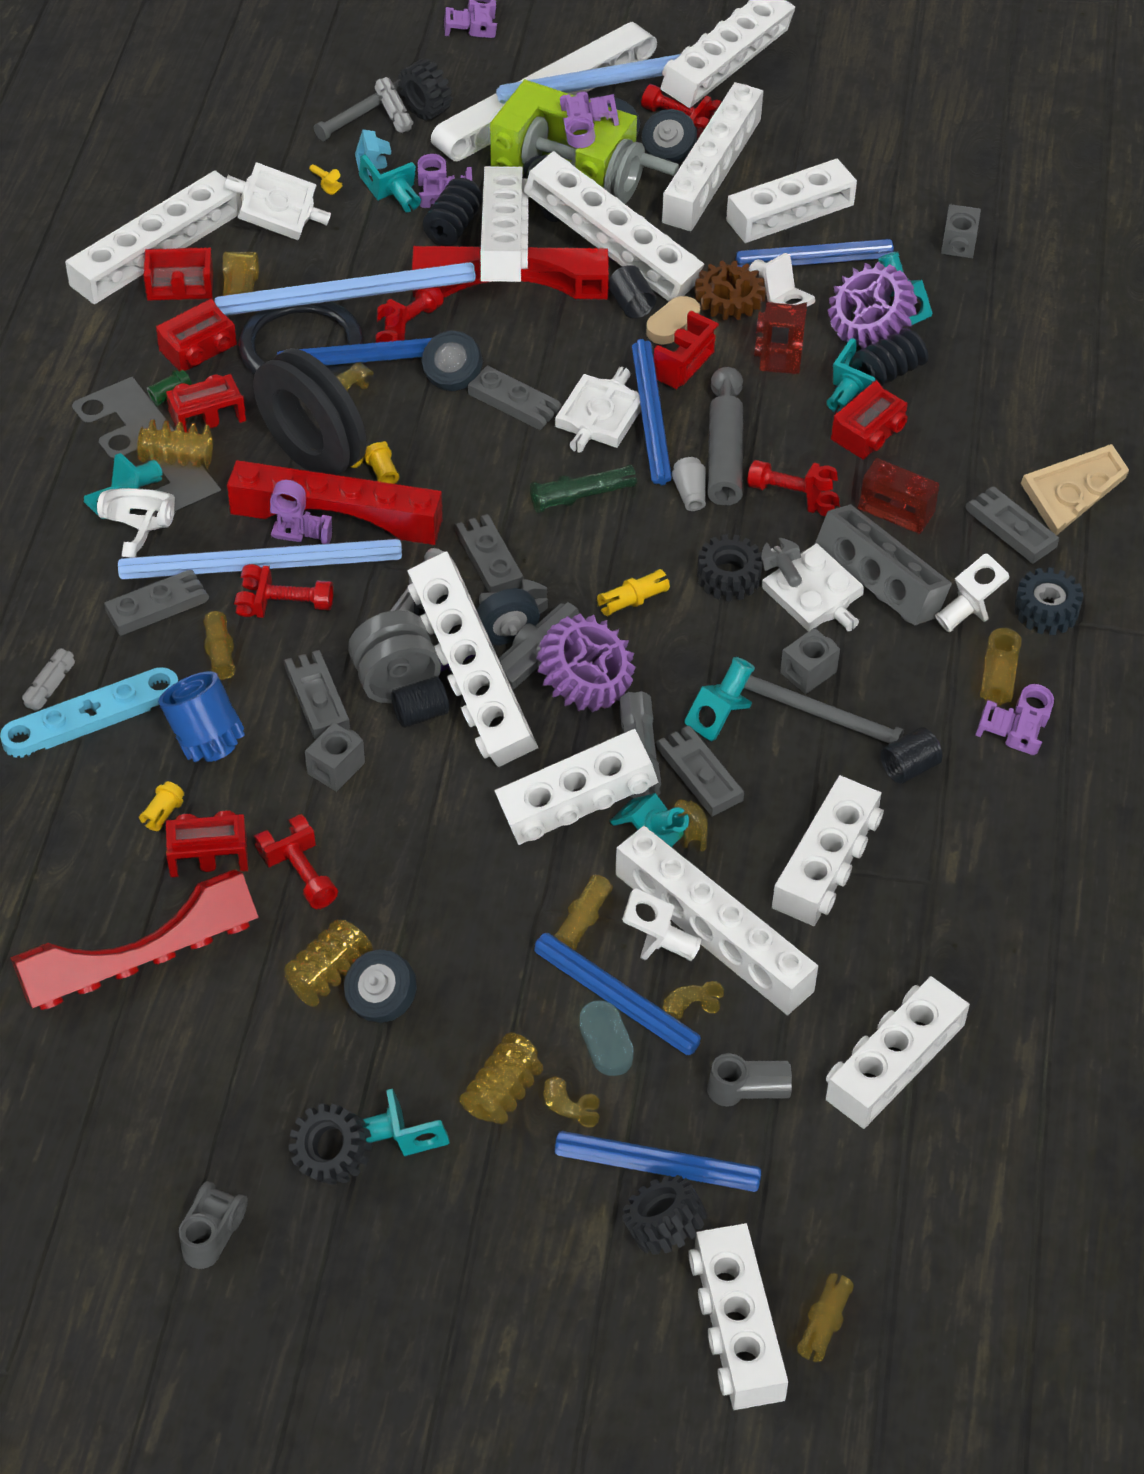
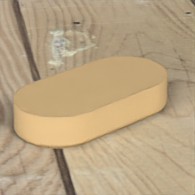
[646,296,700,344]

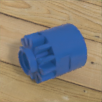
[158,671,245,762]

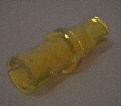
[203,611,235,680]
[554,875,613,950]
[797,1273,854,1362]

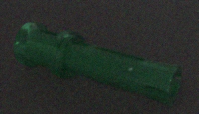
[530,465,637,513]

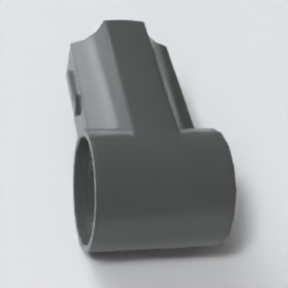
[707,1053,792,1106]

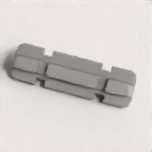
[375,77,413,133]
[22,648,75,711]

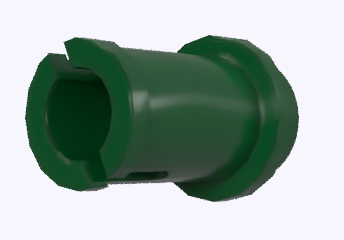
[147,369,192,406]

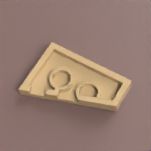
[1021,444,1129,535]

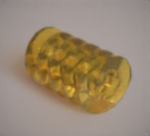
[137,419,213,469]
[284,919,373,1006]
[459,1033,543,1124]

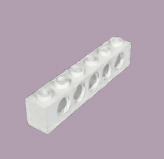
[660,0,795,108]
[662,82,763,231]
[524,151,704,301]
[481,166,529,282]
[65,170,242,304]
[407,551,538,767]
[616,826,818,1016]

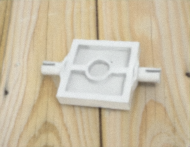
[224,162,331,240]
[555,367,641,453]
[762,543,864,632]

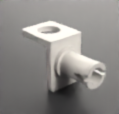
[749,253,815,314]
[935,554,1009,632]
[622,888,701,961]

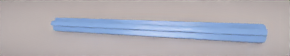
[496,54,681,104]
[214,262,476,316]
[118,539,402,580]

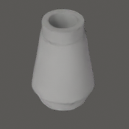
[672,457,706,511]

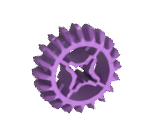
[828,262,918,349]
[536,614,636,712]

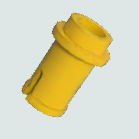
[365,442,399,484]
[139,781,184,831]

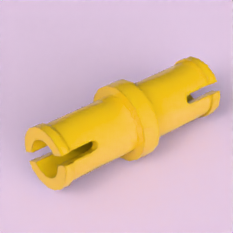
[597,569,670,616]

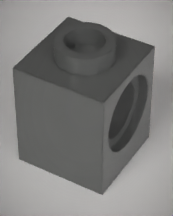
[941,204,981,258]
[780,628,840,694]
[305,723,365,792]

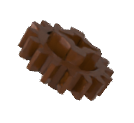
[695,261,766,320]

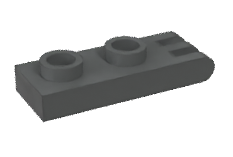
[468,365,562,430]
[966,486,1059,564]
[454,514,523,593]
[104,570,209,636]
[284,650,350,739]
[656,725,744,817]

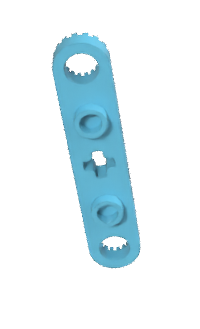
[0,668,178,758]

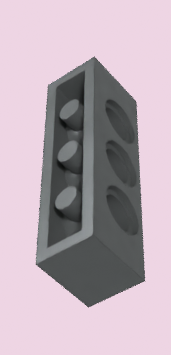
[815,504,952,626]

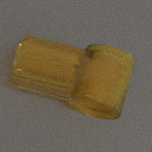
[223,252,259,296]
[980,628,1022,706]

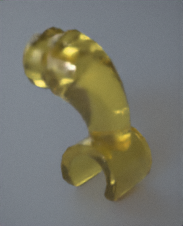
[336,362,374,392]
[674,799,708,851]
[663,981,724,1020]
[543,1077,600,1127]

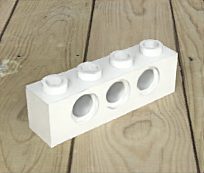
[726,159,857,243]
[494,729,659,845]
[772,775,884,926]
[826,976,970,1129]
[689,1223,788,1410]

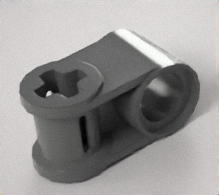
[179,1181,248,1269]

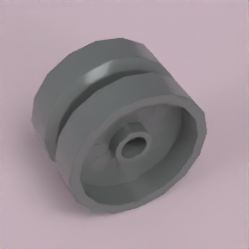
[348,610,441,703]

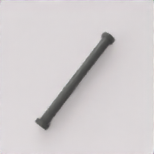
[314,79,402,141]
[744,675,904,744]

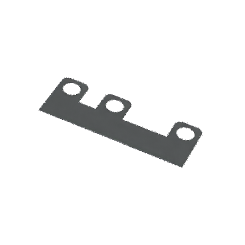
[72,376,221,516]

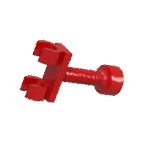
[641,84,722,139]
[375,287,444,343]
[748,460,840,516]
[234,564,334,618]
[254,814,338,909]

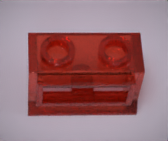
[754,302,807,374]
[857,458,940,534]

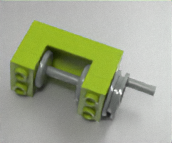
[490,79,679,204]

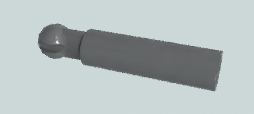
[708,366,743,505]

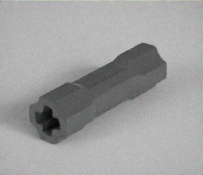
[619,691,661,798]

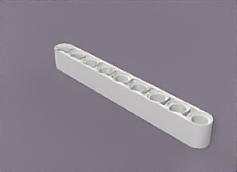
[431,22,657,161]

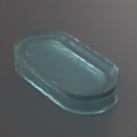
[579,1001,634,1076]

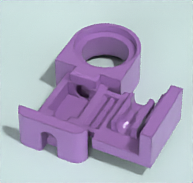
[444,0,497,38]
[560,92,619,148]
[418,154,472,208]
[270,480,332,544]
[976,684,1054,755]

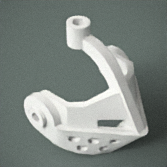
[97,488,175,558]

